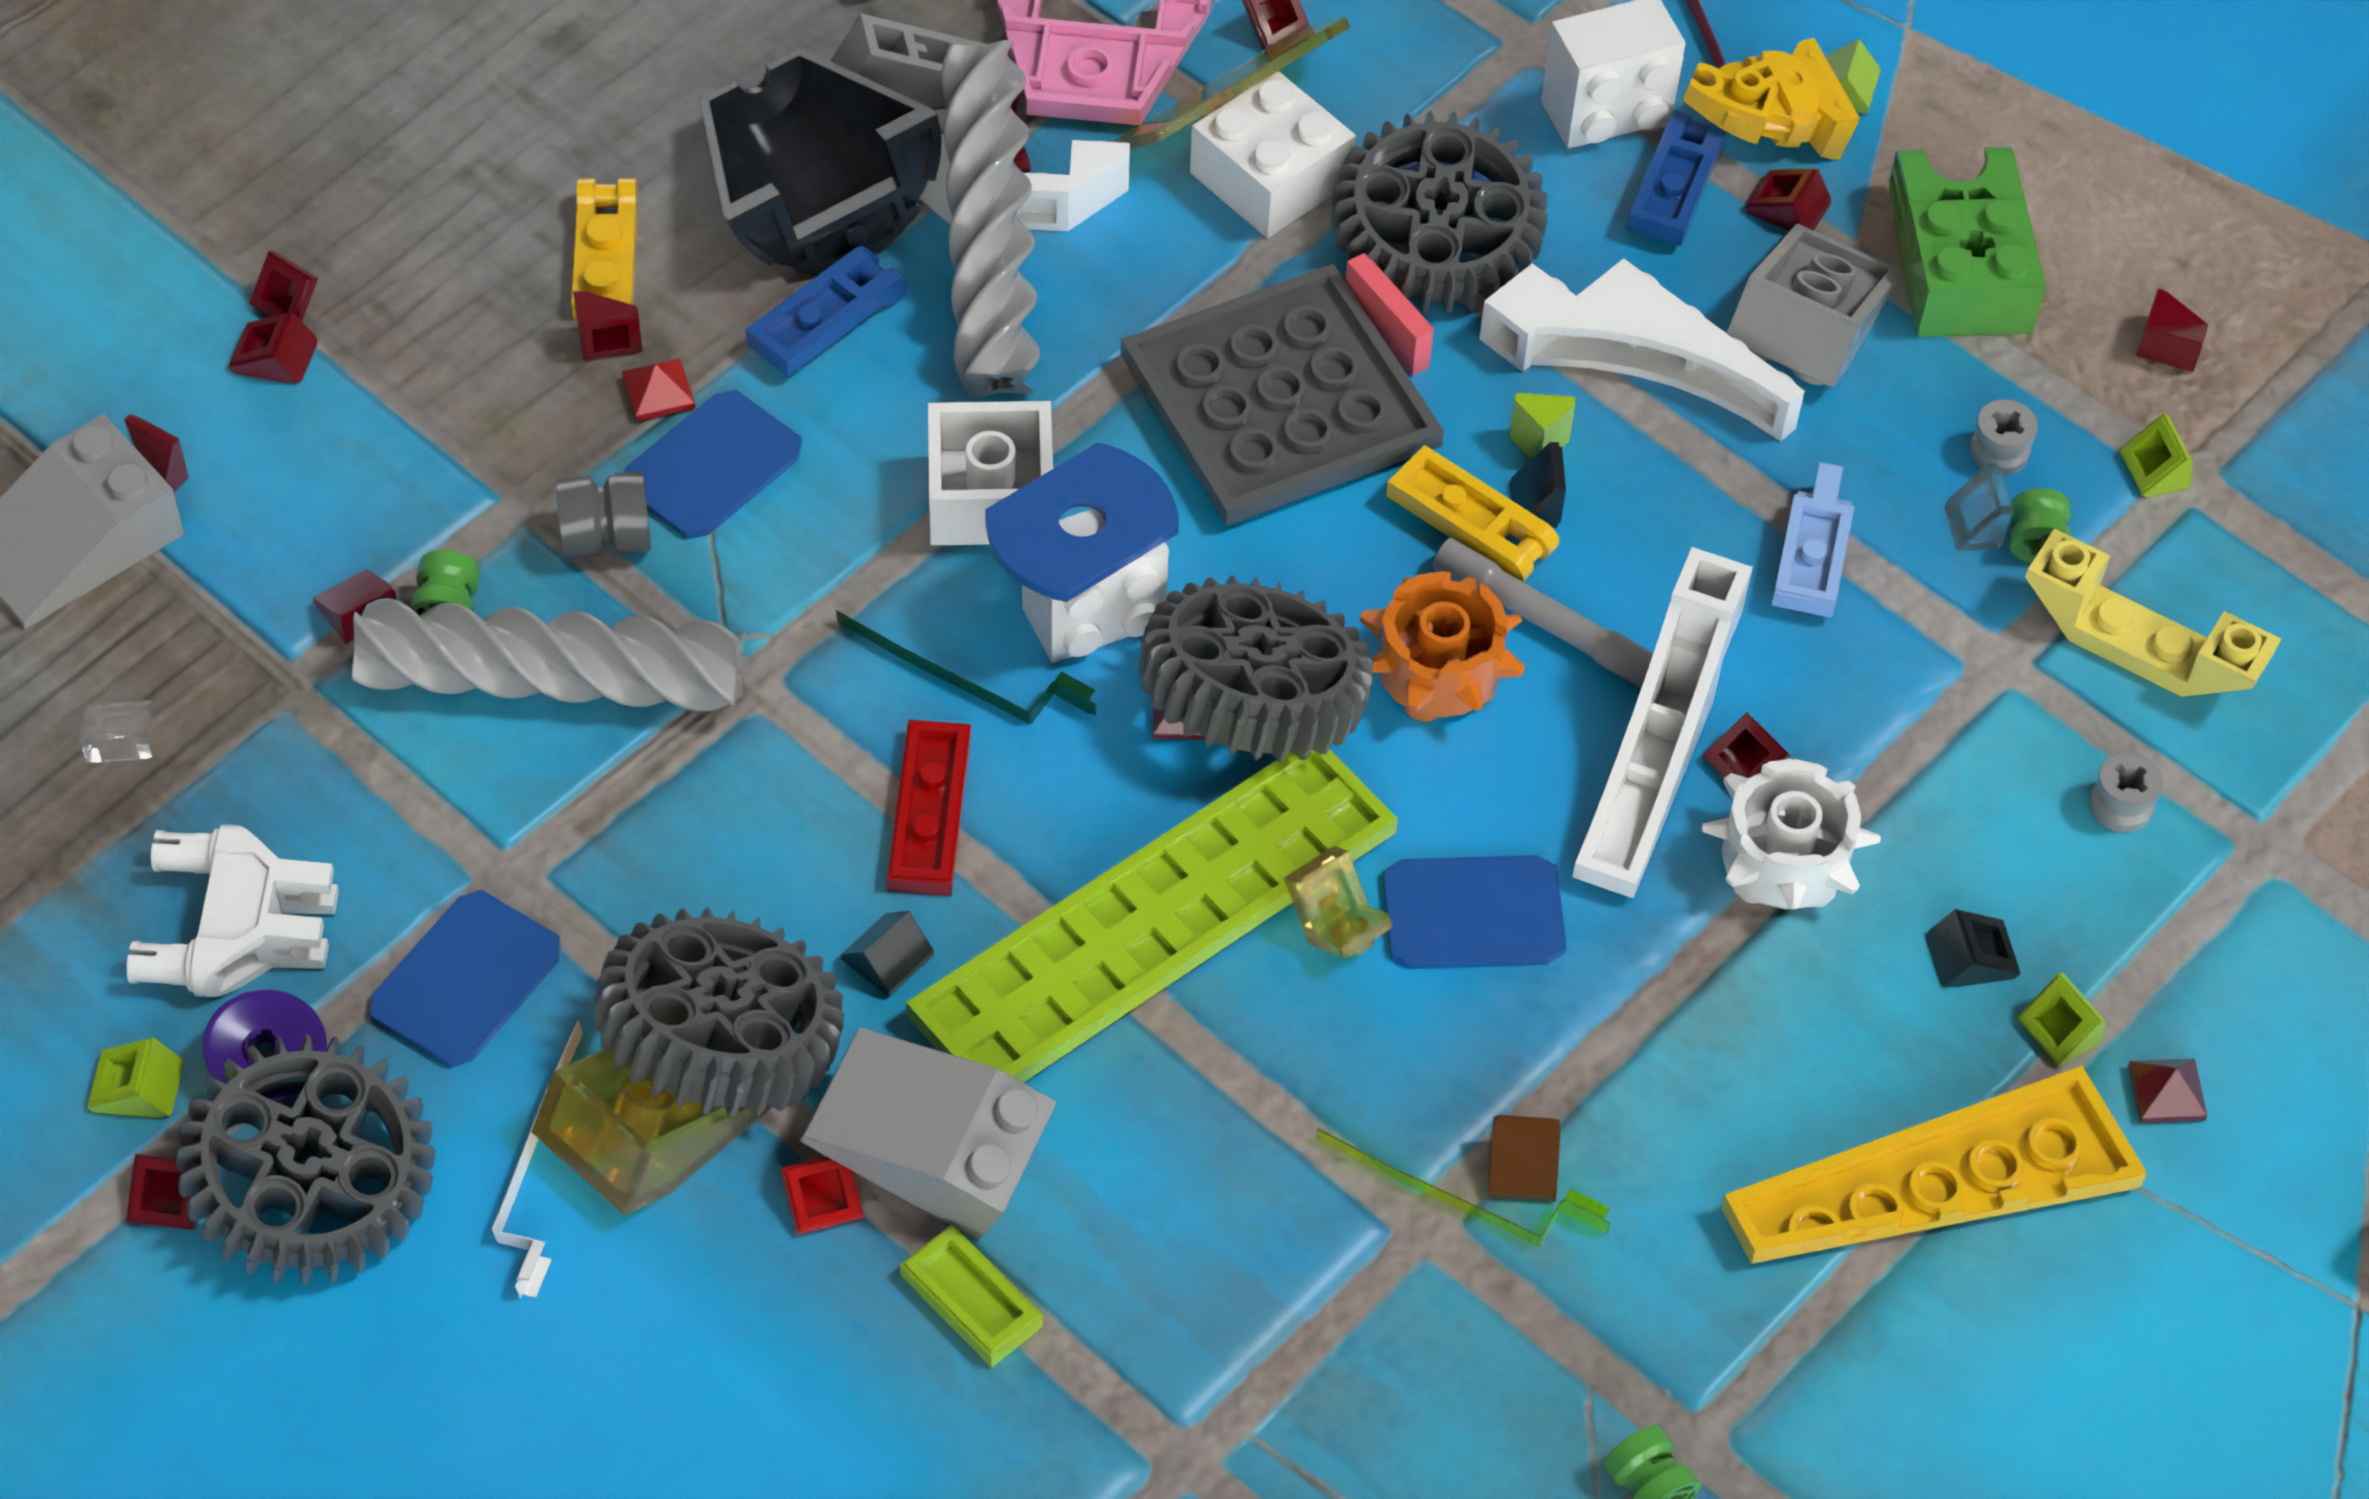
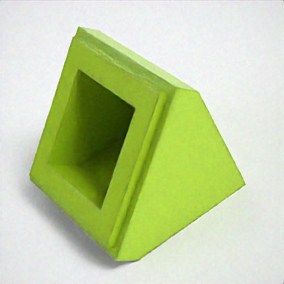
[1826,39,1881,114]
[1509,393,1576,460]
[2119,413,2193,498]
[2017,972,2106,1066]

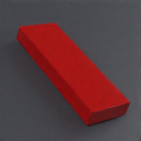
[887,719,972,896]

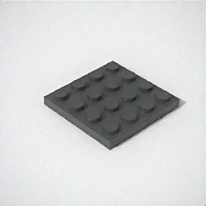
[1120,263,1444,526]

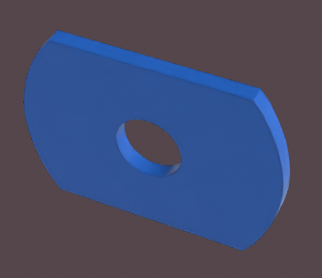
[985,443,1179,602]

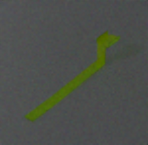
[1317,1128,1610,1246]

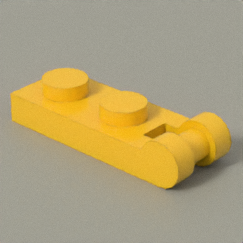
[571,178,638,319]
[1386,445,1560,582]

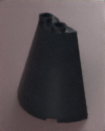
[699,48,942,273]

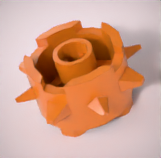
[1359,571,1525,722]

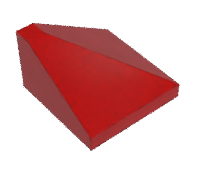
[778,1156,864,1235]

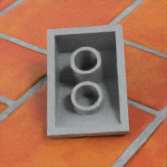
[1726,223,1903,387]
[0,414,185,630]
[800,1028,1057,1240]

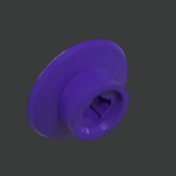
[203,989,327,1101]

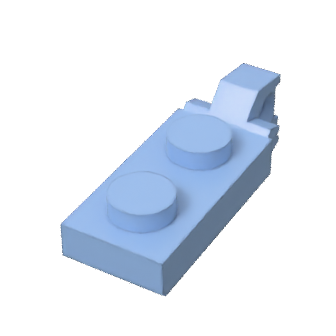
[1771,462,1855,618]

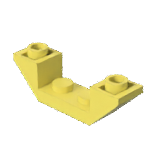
[2025,528,2281,697]

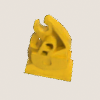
[1682,38,1860,160]

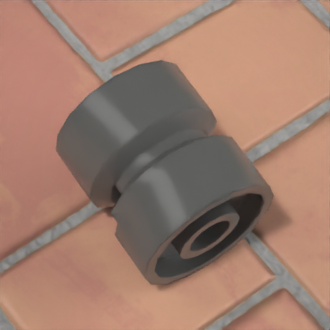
[556,471,651,559]

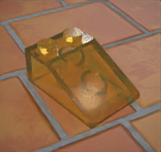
[531,1050,772,1216]

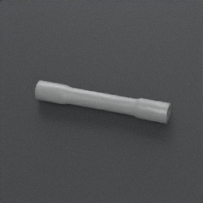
[1433,538,1653,688]

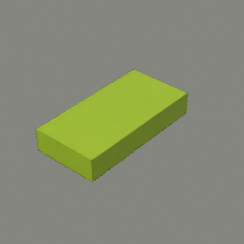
[900,1224,1044,1368]

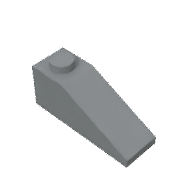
[830,13,1012,108]

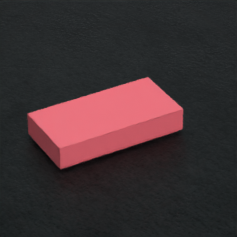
[1345,253,1434,376]

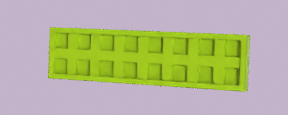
[906,749,1398,1083]

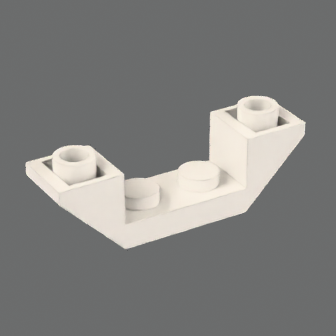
[919,134,1130,232]

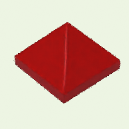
[622,358,696,422]

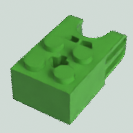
[1889,147,2046,337]

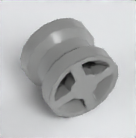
[1970,399,2038,476]
[2089,752,2163,833]

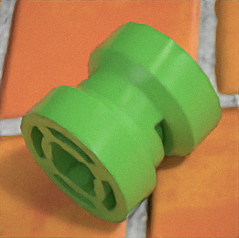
[410,549,481,615]
[1603,1425,1702,1499]

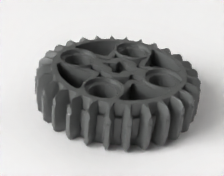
[1331,110,1548,315]
[1138,576,1374,763]
[594,907,845,1118]
[176,1034,435,1286]

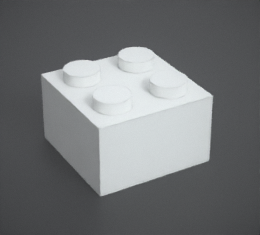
[1541,0,1686,149]
[1190,70,1356,239]
[928,401,1053,545]
[1022,509,1169,663]

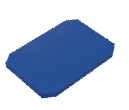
[624,390,802,539]
[1383,855,1567,969]
[370,889,560,1068]

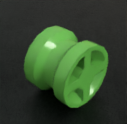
[2009,488,2072,563]

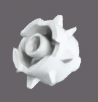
[1702,758,1881,910]

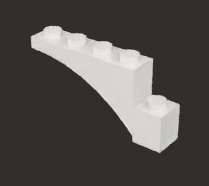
[1479,258,1805,442]
[1572,547,1753,899]

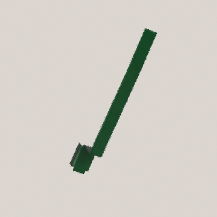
[836,610,1097,724]

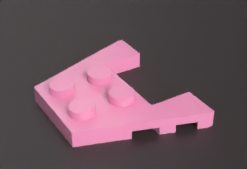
[996,0,1212,126]

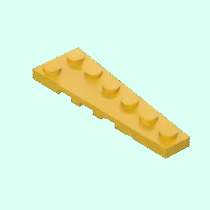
[1721,1066,2147,1264]

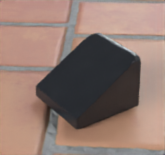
[1509,442,1566,528]
[1926,909,2021,987]

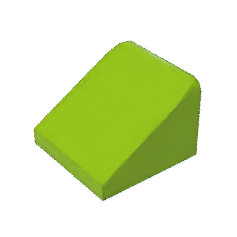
[87,1037,184,1118]

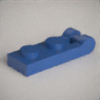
[1626,109,1728,246]
[745,246,908,377]

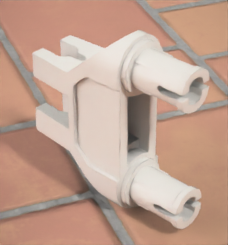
[127,824,339,997]

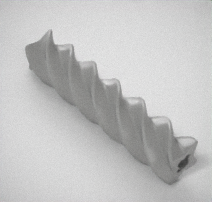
[941,40,1040,398]
[352,598,745,712]

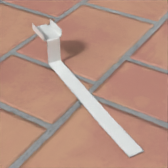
[492,1021,583,1298]

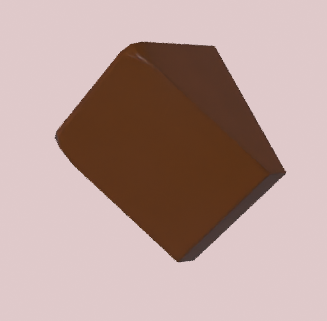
[1488,1115,1561,1202]

